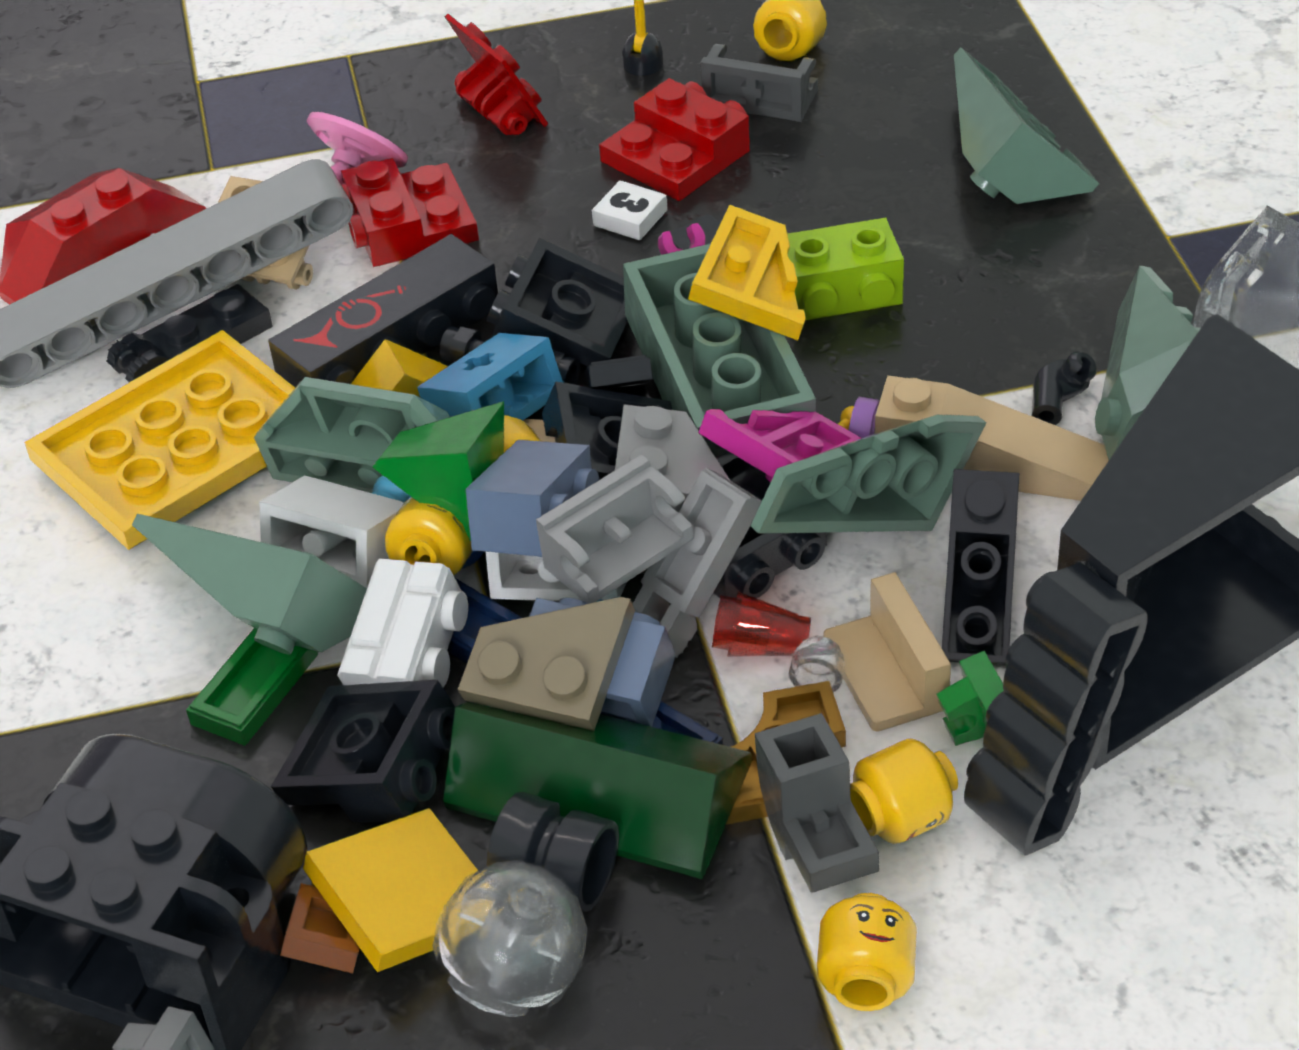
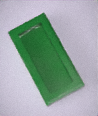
[186,628,319,746]

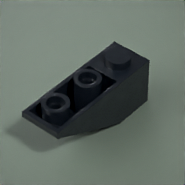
[942,469,1020,666]

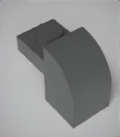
[755,713,879,893]

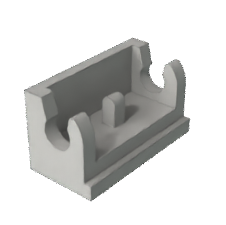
[536,454,694,604]

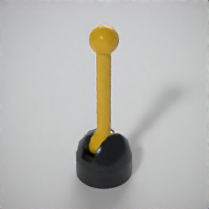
[622,0,663,76]

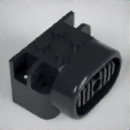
[0,734,308,1050]

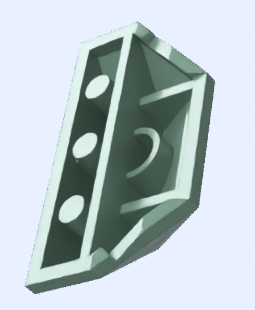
[254,377,450,493]

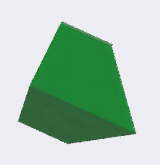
[372,401,504,541]

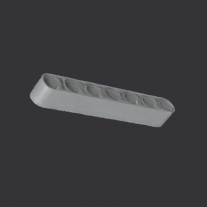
[0,159,353,388]

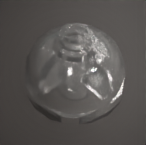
[433,860,588,1017]

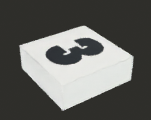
[592,180,667,240]

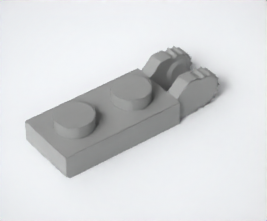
[633,468,762,658]

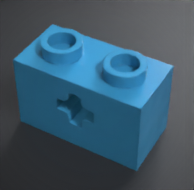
[417,333,563,421]

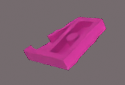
[698,409,861,483]

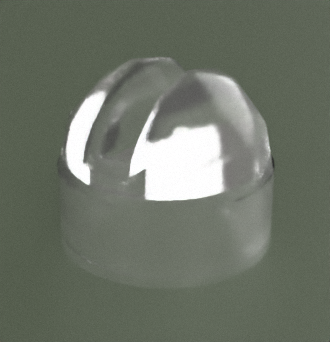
[788,635,845,692]

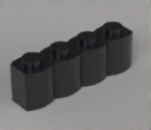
[964,562,1147,856]

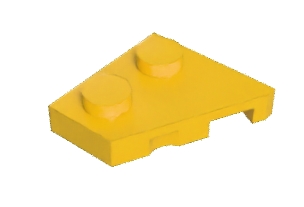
[688,205,806,341]

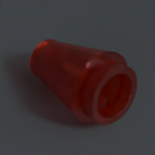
[711,592,811,657]

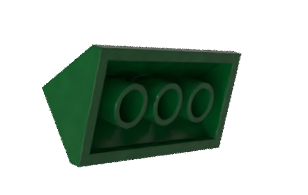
[443,702,753,879]

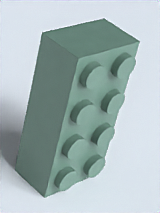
[623,244,816,458]

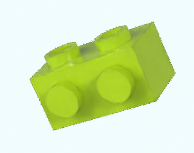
[787,218,904,320]

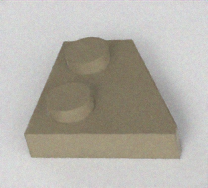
[458,597,635,731]

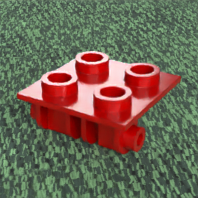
[444,14,548,135]

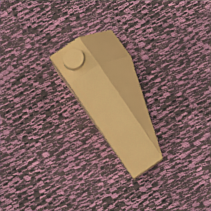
[875,376,1109,501]

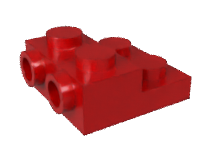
[599,78,750,201]
[341,158,479,267]

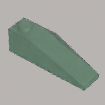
[954,47,1100,204]
[750,414,987,534]
[132,514,367,655]

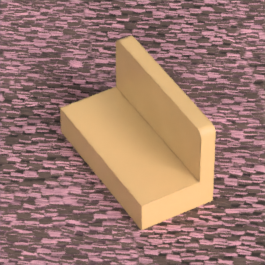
[823,572,951,731]

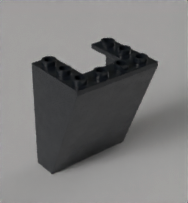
[1057,314,1299,770]

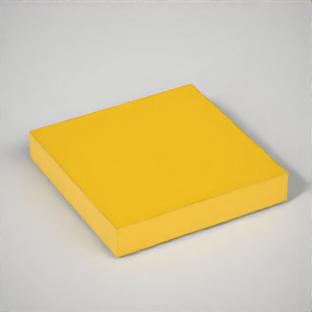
[303,808,506,972]

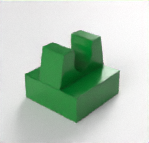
[936,651,1003,746]

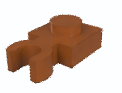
[280,881,360,973]

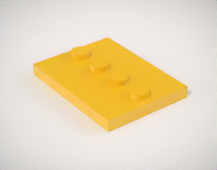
[24,330,295,550]

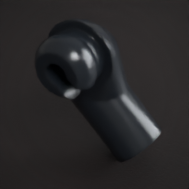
[1032,351,1097,425]

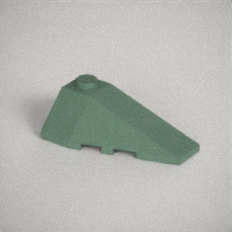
[1095,266,1201,460]

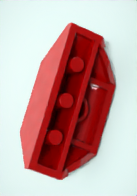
[0,168,206,305]

